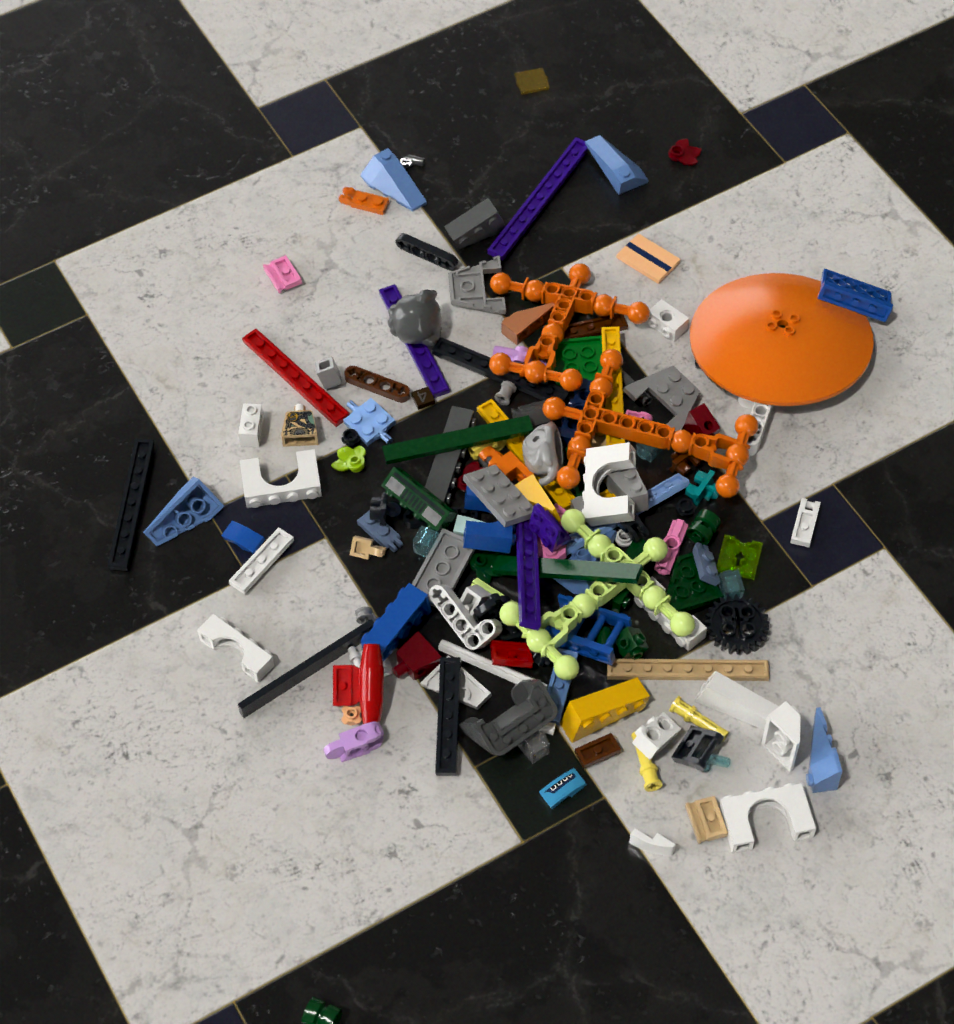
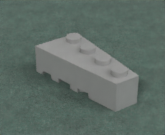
[601,468,649,513]

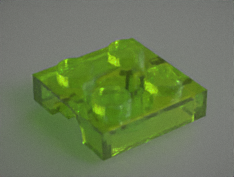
[717,534,763,580]

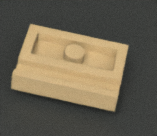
[685,796,728,844]

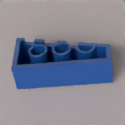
[361,583,432,661]

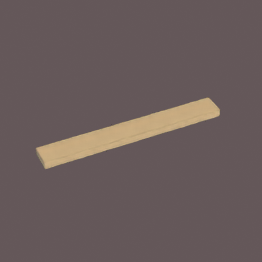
[607,659,769,681]

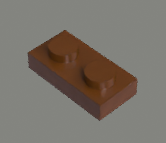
[575,733,621,769]

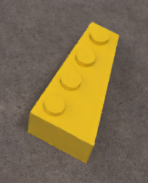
[560,677,650,743]

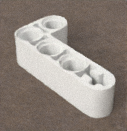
[738,397,773,456]
[429,585,502,650]

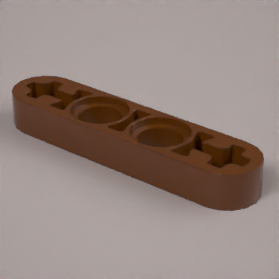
[344,366,410,403]

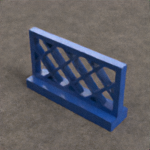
[818,268,893,323]

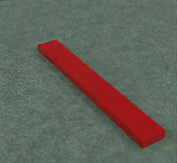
[242,328,350,427]

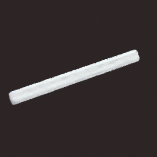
[438,640,548,690]

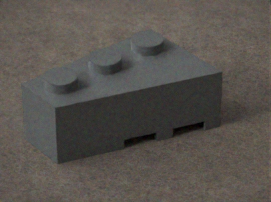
[444,198,506,249]

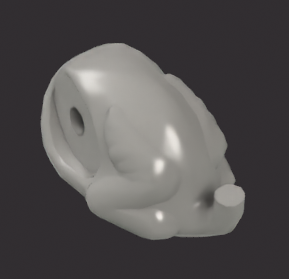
[522,421,564,487]

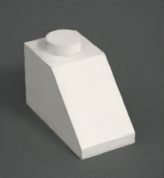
[453,584,492,630]

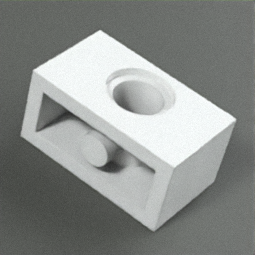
[647,299,689,342]

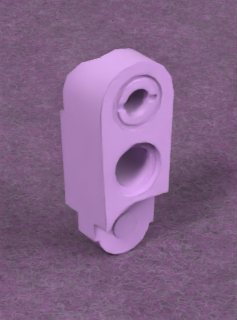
[324,722,384,762]

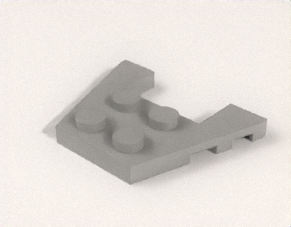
[448,256,506,314]
[623,366,700,431]

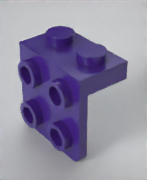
[528,503,571,552]

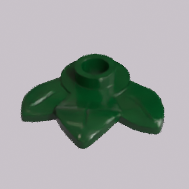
[469,551,505,585]

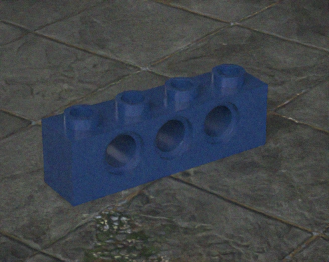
[558,378,592,448]

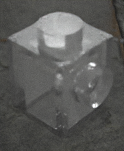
[518,730,549,764]

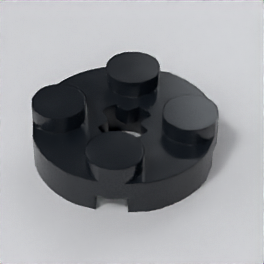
[473,593,511,626]

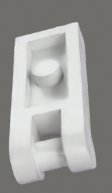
[790,498,821,547]

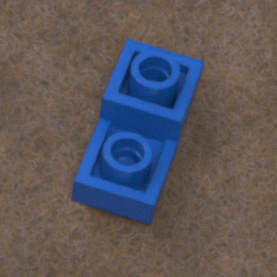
[221,521,265,554]

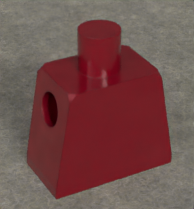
[683,403,720,449]
[392,631,442,680]

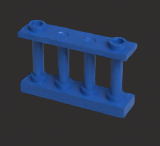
[544,594,632,666]

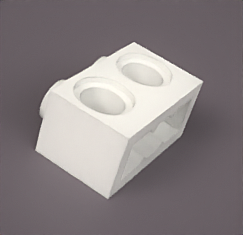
[238,403,264,448]
[632,712,681,760]

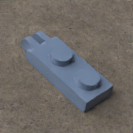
[357,510,403,552]
[692,542,720,586]

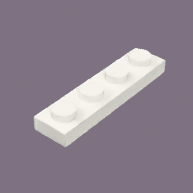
[229,527,294,594]

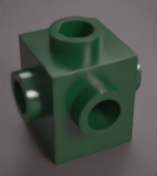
[615,626,649,660]

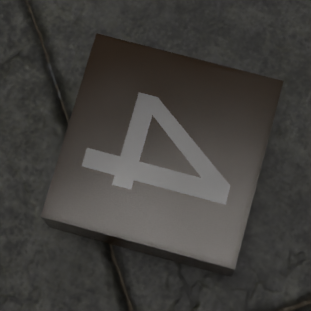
[411,387,435,410]

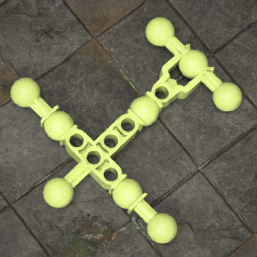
[499,509,695,680]

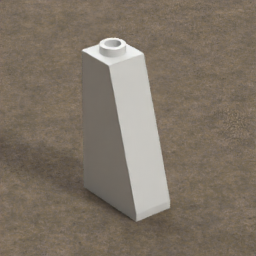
[694,671,779,730]

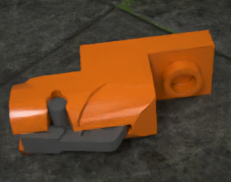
[478,446,534,482]

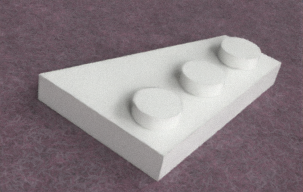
[420,655,492,710]

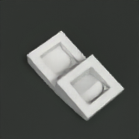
[629,828,675,856]

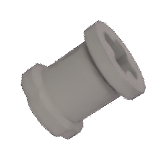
[494,381,517,405]

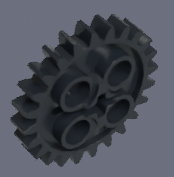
[704,594,770,655]

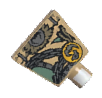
[281,404,318,447]

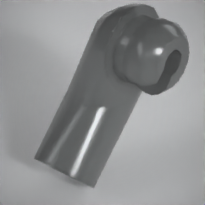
[400,155,425,168]

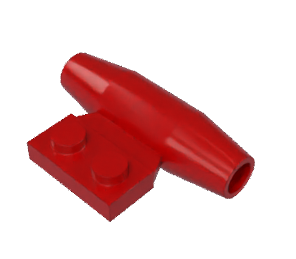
[333,644,384,724]

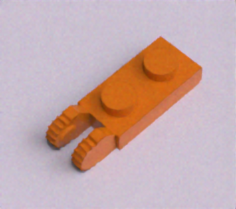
[338,187,389,215]

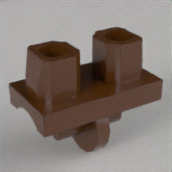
[669,450,704,476]

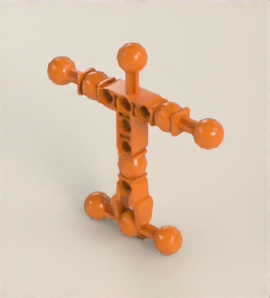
[489,263,650,392]

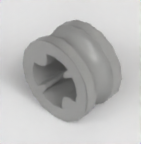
[355,607,374,624]

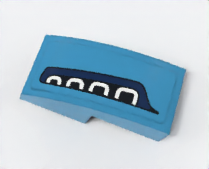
[539,768,587,809]

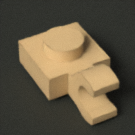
[350,535,386,560]

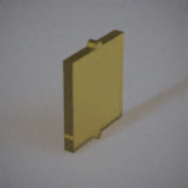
[515,68,550,94]

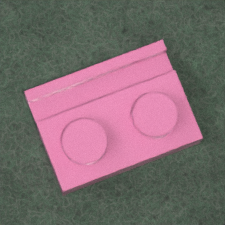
[263,255,302,293]

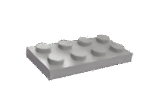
[463,465,534,527]
[412,528,476,608]

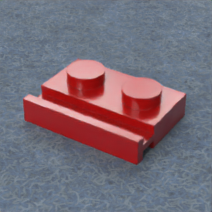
[490,640,533,668]

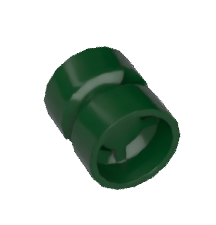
[686,509,721,545]
[301,997,342,1024]

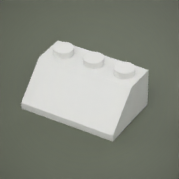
[761,701,801,772]

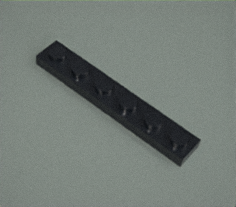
[435,657,461,776]

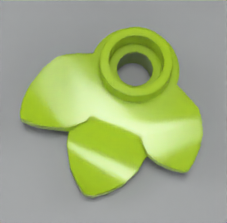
[331,445,366,472]

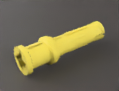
[669,696,729,743]
[631,731,663,792]

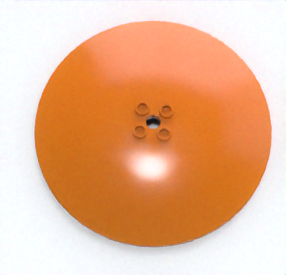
[690,273,874,406]

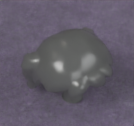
[388,289,442,347]

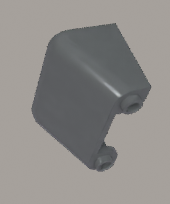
[459,679,557,756]

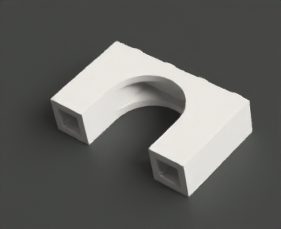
[582,442,636,526]
[240,449,322,508]
[719,783,816,853]

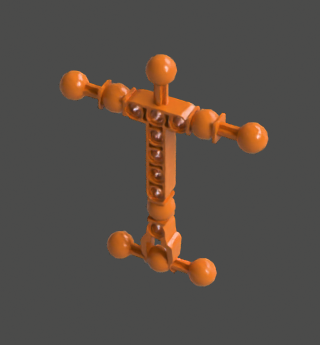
[542,349,759,498]

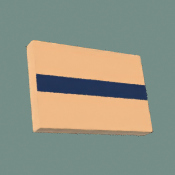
[617,233,680,284]

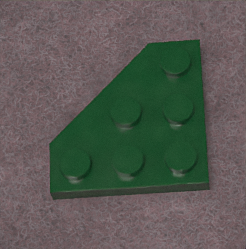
[666,552,724,612]

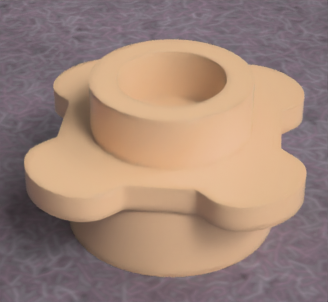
[341,706,362,726]

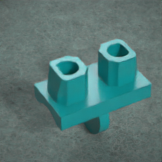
[685,469,719,506]

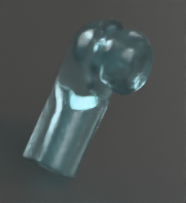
[703,754,730,772]

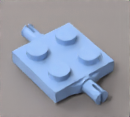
[343,398,396,446]

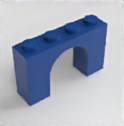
[463,486,516,553]

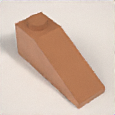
[501,303,555,345]

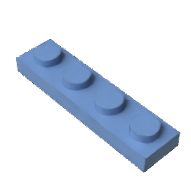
[547,648,578,725]

